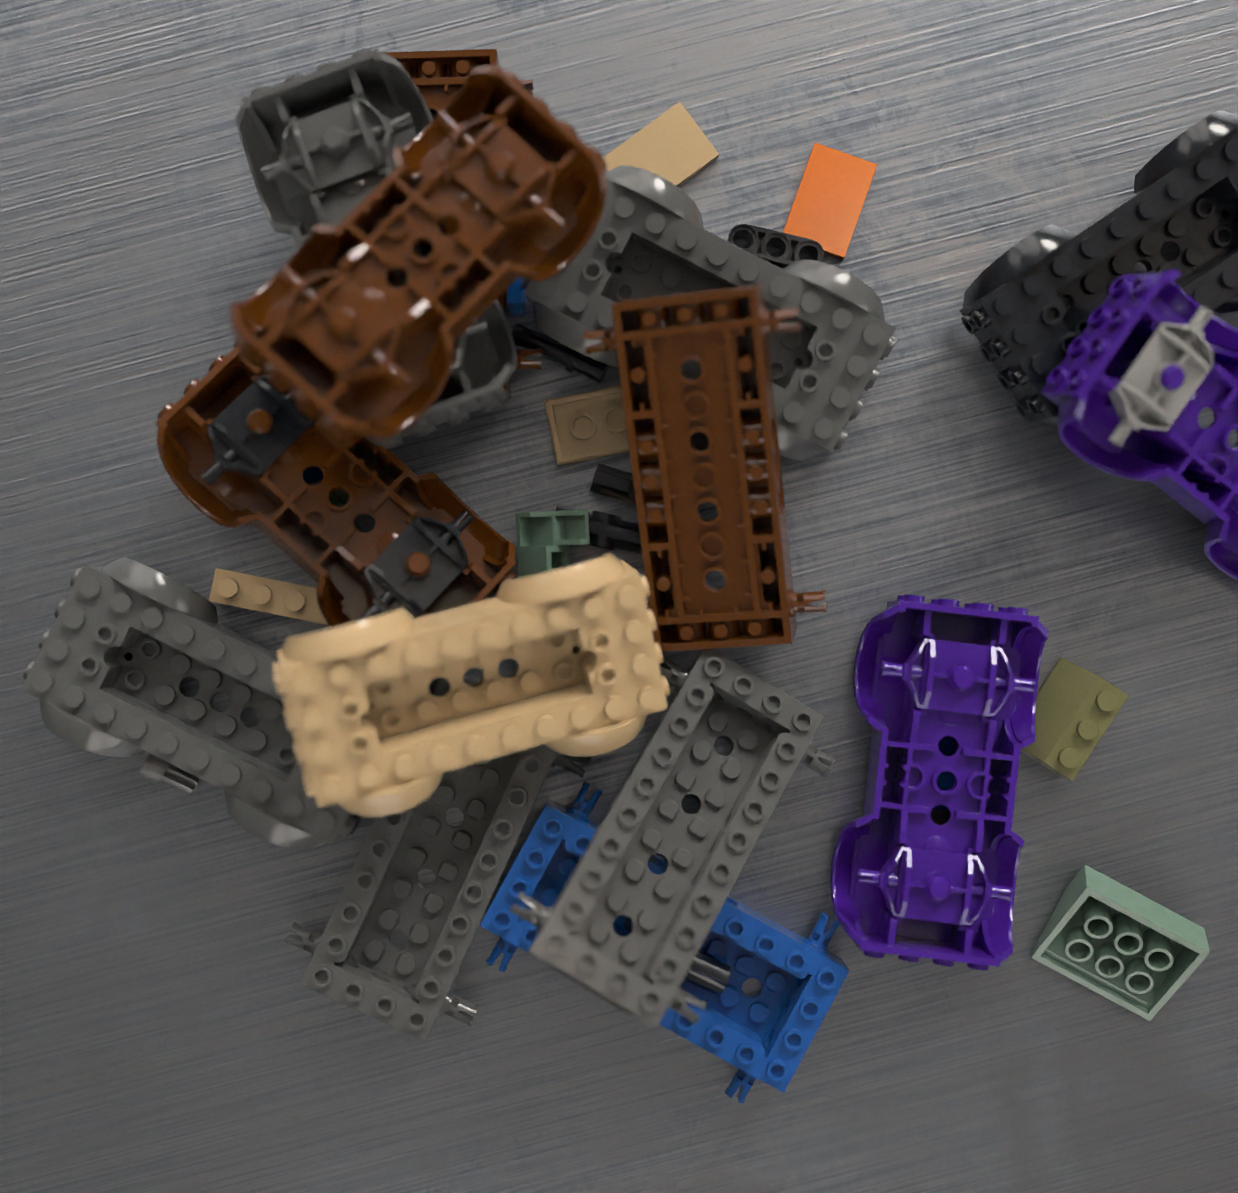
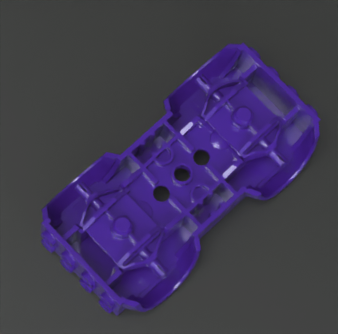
[830,594,1048,971]

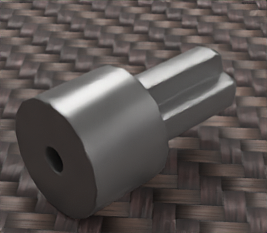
[138,754,199,793]

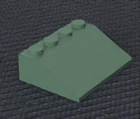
[1031,864,1210,1021]

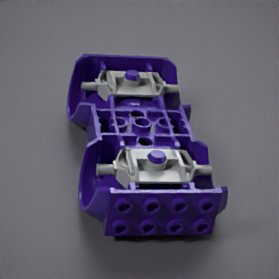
[1041,269,1238,580]

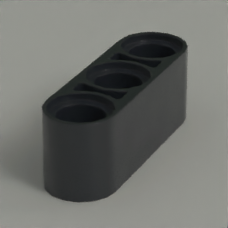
[727,224,824,269]

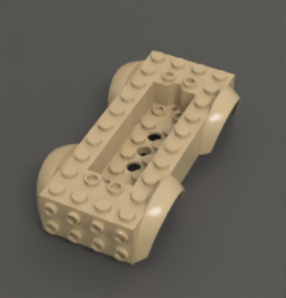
[273,553,670,817]

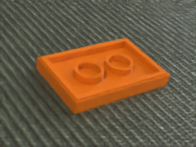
[783,142,878,261]

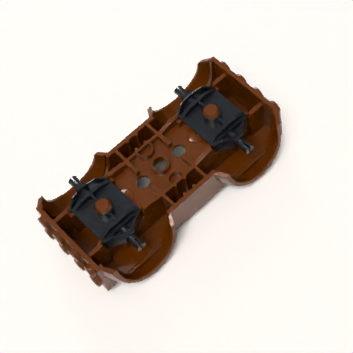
[156,344,517,628]

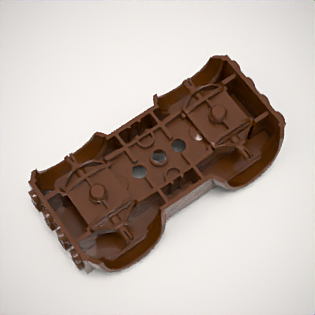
[230,64,607,447]

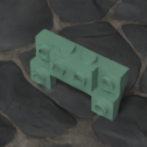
[515,510,590,578]

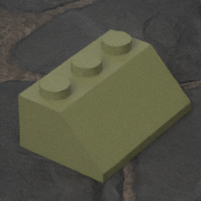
[1020,657,1129,781]

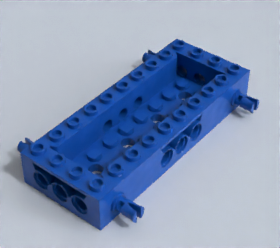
[480,781,850,1104]

